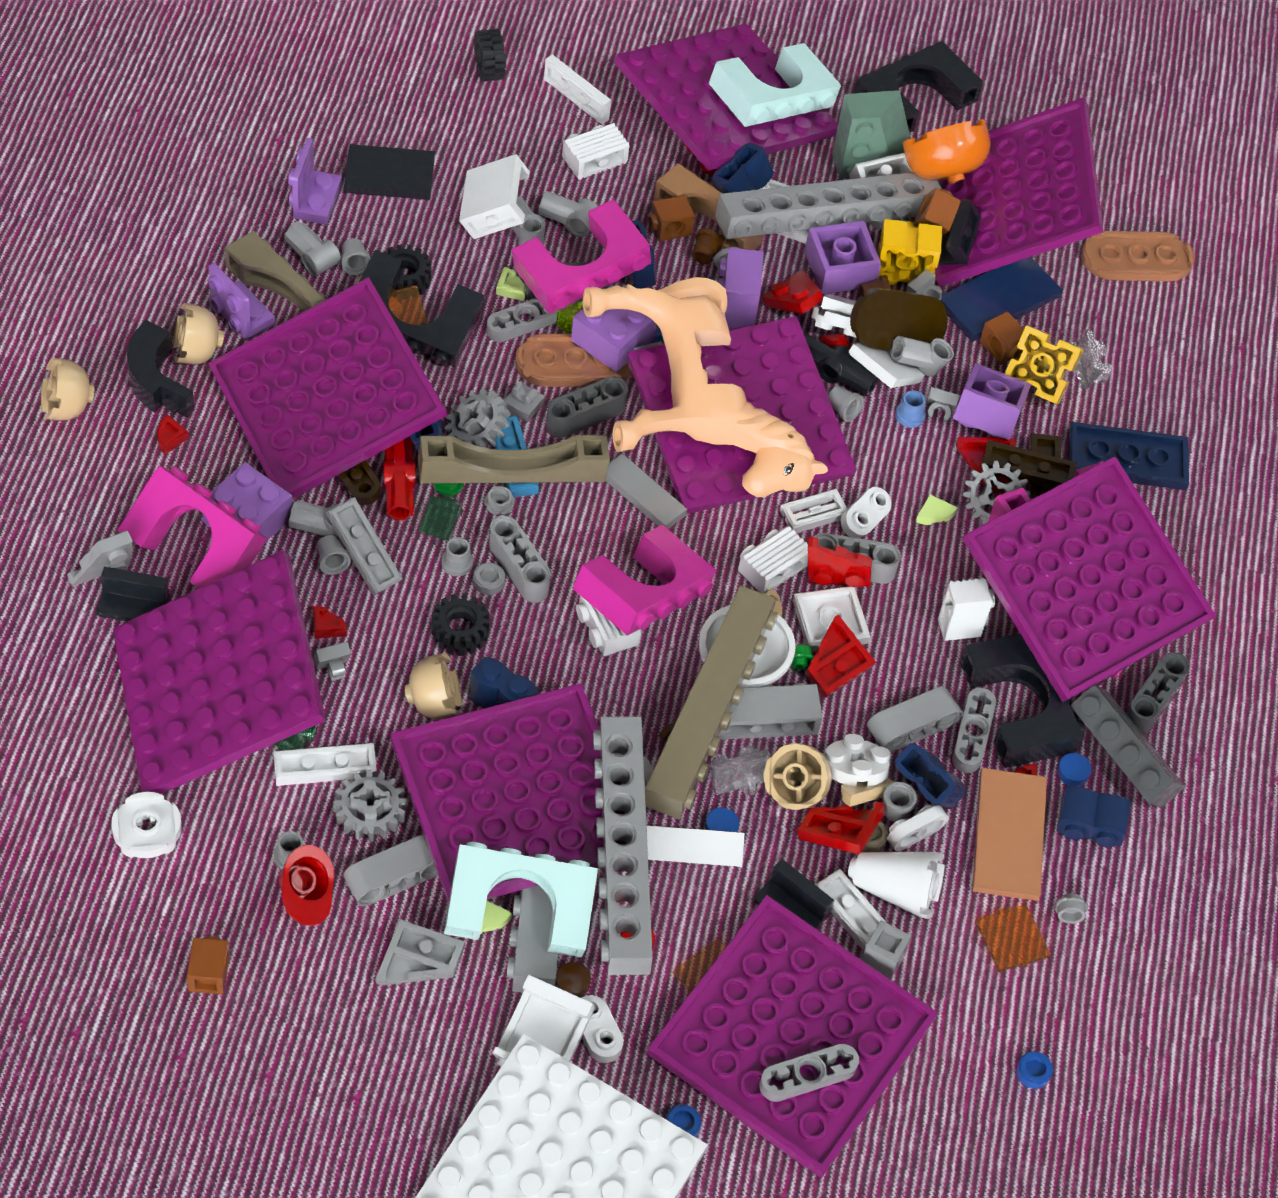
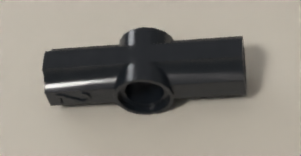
[803,332,879,396]

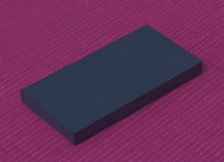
[940,257,1063,342]
[1068,422,1189,490]

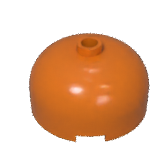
[902,119,991,184]

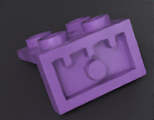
[288,138,342,225]
[208,263,275,341]

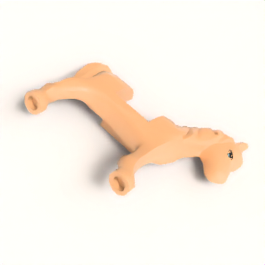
[583,277,828,497]

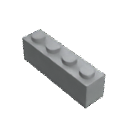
[687,683,823,740]
[506,885,558,992]

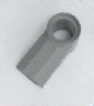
[538,191,598,237]
[511,196,545,245]
[284,221,341,276]
[890,336,954,376]
[289,500,343,545]

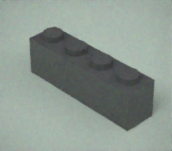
[1070,685,1185,808]

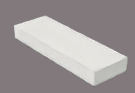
[544,54,611,124]
[273,743,377,786]
[646,825,745,867]
[815,869,887,951]

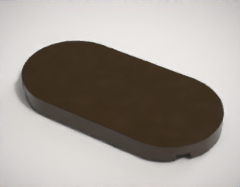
[850,288,948,350]

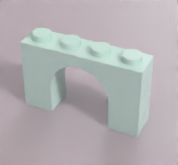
[709,43,841,127]
[444,842,598,957]

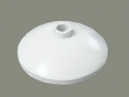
[699,605,796,688]

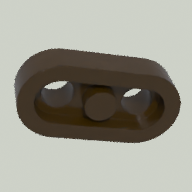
[337,460,381,505]

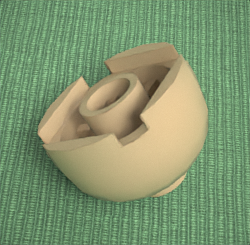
[173,303,224,365]
[41,358,94,421]
[405,653,462,720]
[763,743,832,810]

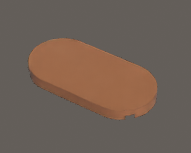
[1081,231,1195,281]
[515,334,632,387]

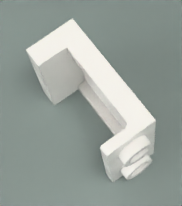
[459,154,530,239]
[492,975,595,1067]

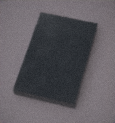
[344,144,435,200]

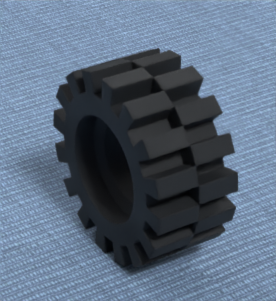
[474,29,506,82]
[383,244,432,300]
[431,594,490,656]

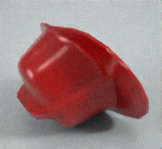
[279,845,334,926]

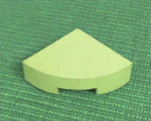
[496,267,526,301]
[916,495,958,525]
[481,900,512,934]

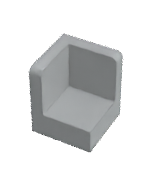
[862,920,912,980]

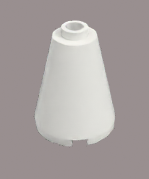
[848,852,945,919]

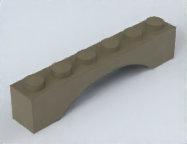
[225,231,327,312]
[418,435,610,484]

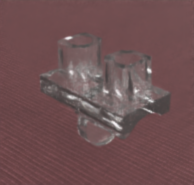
[1071,328,1112,389]
[710,745,771,796]

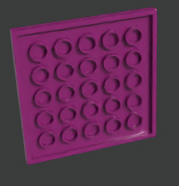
[614,23,838,171]
[935,97,1104,287]
[208,277,448,500]
[627,316,857,514]
[962,456,1216,702]
[113,550,326,794]
[390,683,648,904]
[646,895,938,1178]

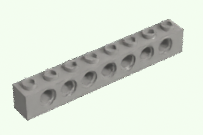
[715,172,942,239]
[593,717,653,975]

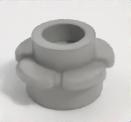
[484,486,515,515]
[1055,893,1088,924]

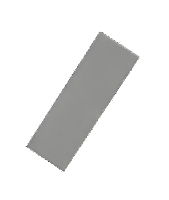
[605,453,687,529]
[326,497,403,596]

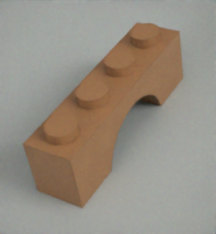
[654,163,764,250]

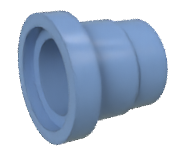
[895,390,926,428]

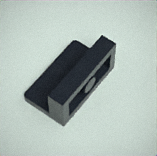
[938,199,982,265]
[96,566,169,622]
[753,859,834,929]

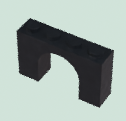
[854,41,983,133]
[359,250,485,368]
[960,634,1084,768]

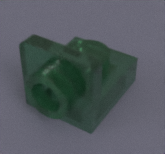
[419,494,463,542]

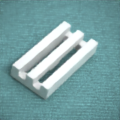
[780,489,847,533]

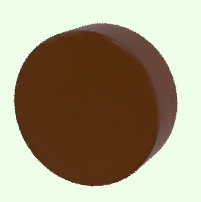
[556,962,591,998]

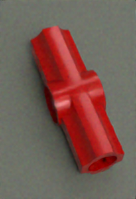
[384,436,415,521]

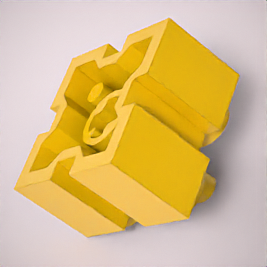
[877,219,942,286]
[1005,325,1084,404]

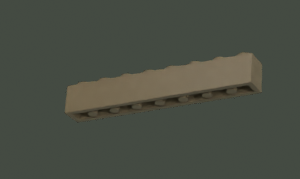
[645,585,778,820]

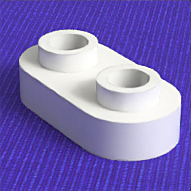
[841,487,891,538]
[887,805,949,851]
[582,995,624,1063]

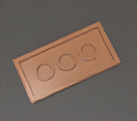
[972,768,1047,901]

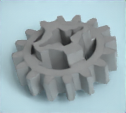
[445,388,511,448]
[962,460,1030,525]
[333,770,407,842]

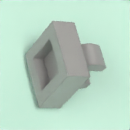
[907,269,942,300]
[504,381,545,423]
[927,387,960,423]
[313,642,351,681]

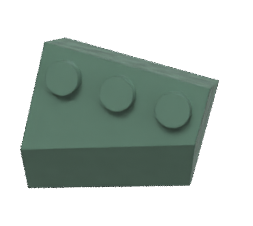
[832,90,910,179]

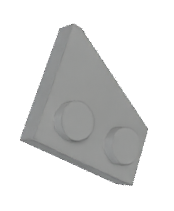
[67,530,133,587]
[375,919,465,985]

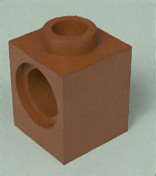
[913,188,961,235]
[648,195,695,242]
[979,311,1024,365]
[187,936,230,995]

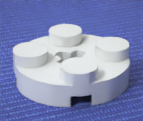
[811,305,856,337]
[825,734,890,786]
[112,792,181,858]

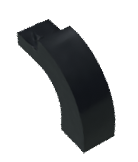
[127,320,195,418]

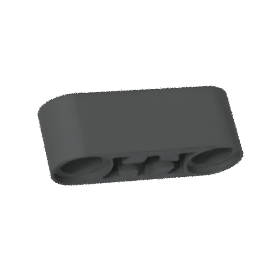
[546,376,628,438]
[1126,652,1190,735]

